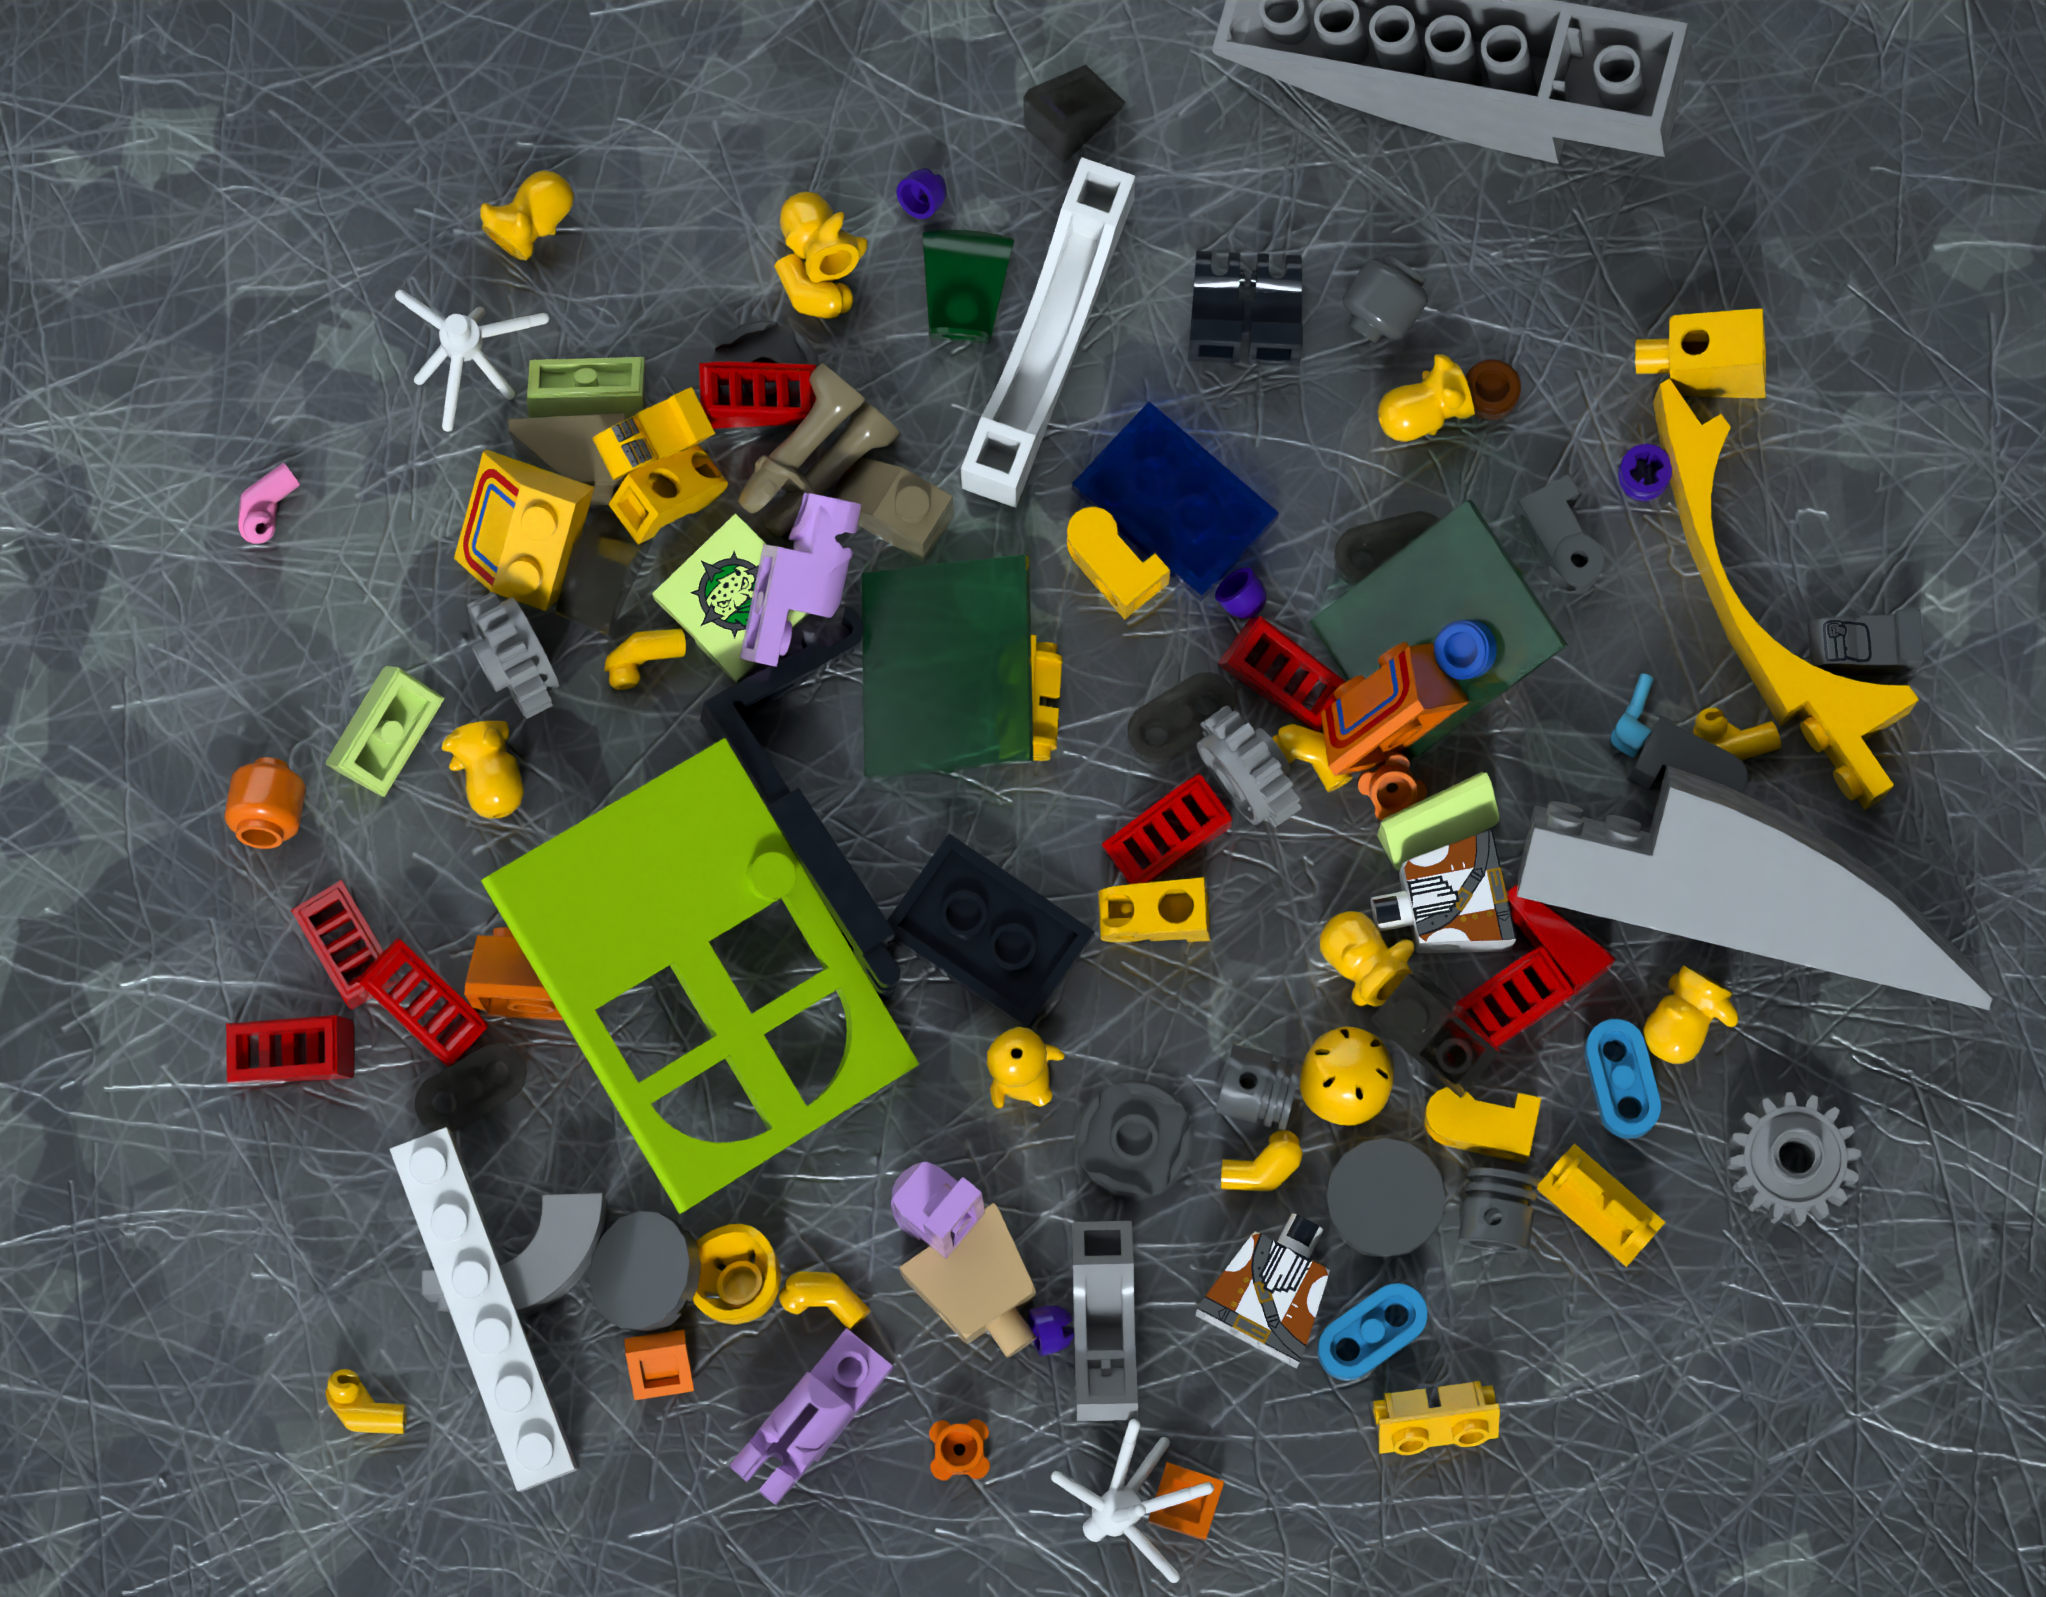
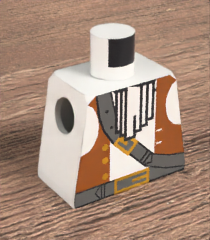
[1371,830,1516,953]
[1195,1213,1330,1369]

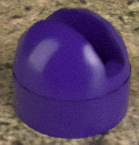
[896,168,947,219]
[1215,567,1267,619]
[1028,1305,1074,1357]

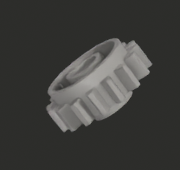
[467,592,559,719]
[1197,705,1302,828]
[1726,1092,1861,1226]

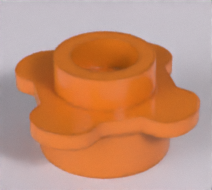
[1357,753,1427,821]
[929,1419,990,1481]

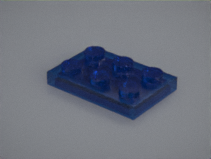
[1072,401,1279,602]

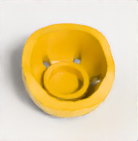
[1299,1027,1394,1126]
[692,1224,781,1325]

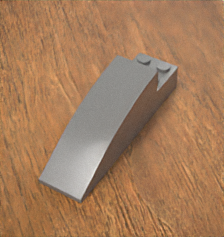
[1212,0,1692,164]
[1517,766,1992,1010]

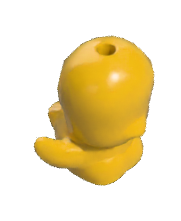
[480,170,574,260]
[779,191,868,283]
[1377,354,1475,442]
[441,721,524,819]
[1320,911,1414,1007]
[1643,965,1738,1064]
[986,1027,1065,1108]

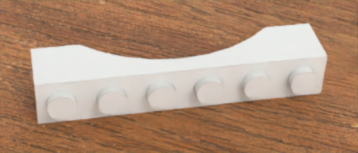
[961,157,1135,508]
[390,1127,579,1492]

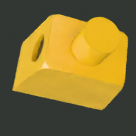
[1635,309,1766,398]

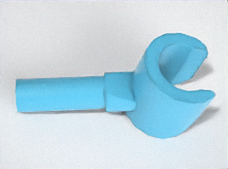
[1610,674,1654,758]

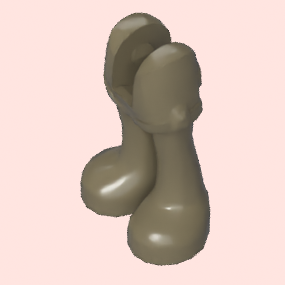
[738,362,901,537]

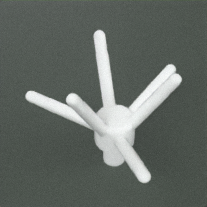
[395,290,549,432]
[1051,1419,1214,1583]

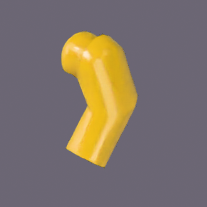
[774,253,853,319]
[1693,708,1781,761]
[1272,724,1353,792]
[1220,1130,1303,1192]
[779,1271,871,1331]
[325,1369,407,1434]

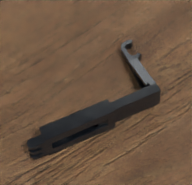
[700,606,901,1001]

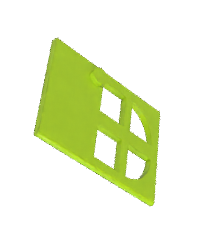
[480,738,919,1214]

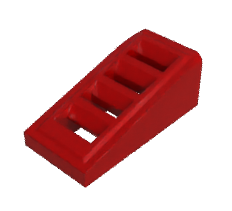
[699,362,816,429]
[1218,616,1346,732]
[1101,773,1232,884]
[291,880,401,1011]
[1507,885,1616,995]
[356,937,489,1067]
[1439,945,1574,1064]
[226,1015,355,1084]

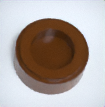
[1465,359,1521,420]

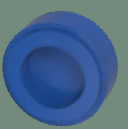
[1434,619,1497,680]

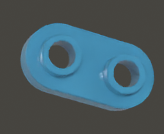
[1584,1019,1661,1139]
[1317,1283,1428,1381]

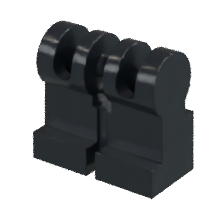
[1188,251,1303,366]

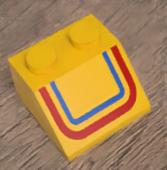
[454,449,595,611]

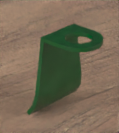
[923,230,1014,344]

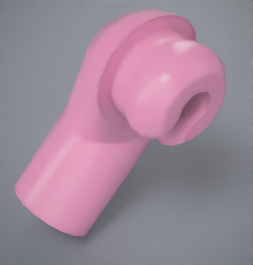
[238,463,300,544]

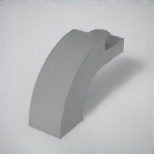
[422,1193,608,1319]
[1072,1221,1138,1421]

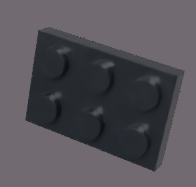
[887,833,1095,1029]

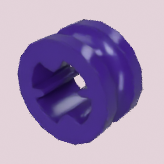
[1617,443,1672,502]

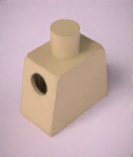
[899,1203,1037,1358]

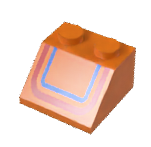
[1321,642,1470,776]

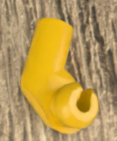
[604,628,686,690]

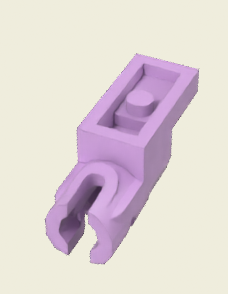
[740,493,861,667]
[891,1162,985,1259]
[729,1328,893,1505]

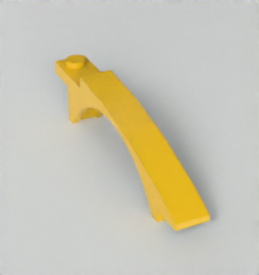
[1653,378,1919,810]

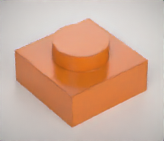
[624,1329,694,1400]
[1148,1462,1224,1541]

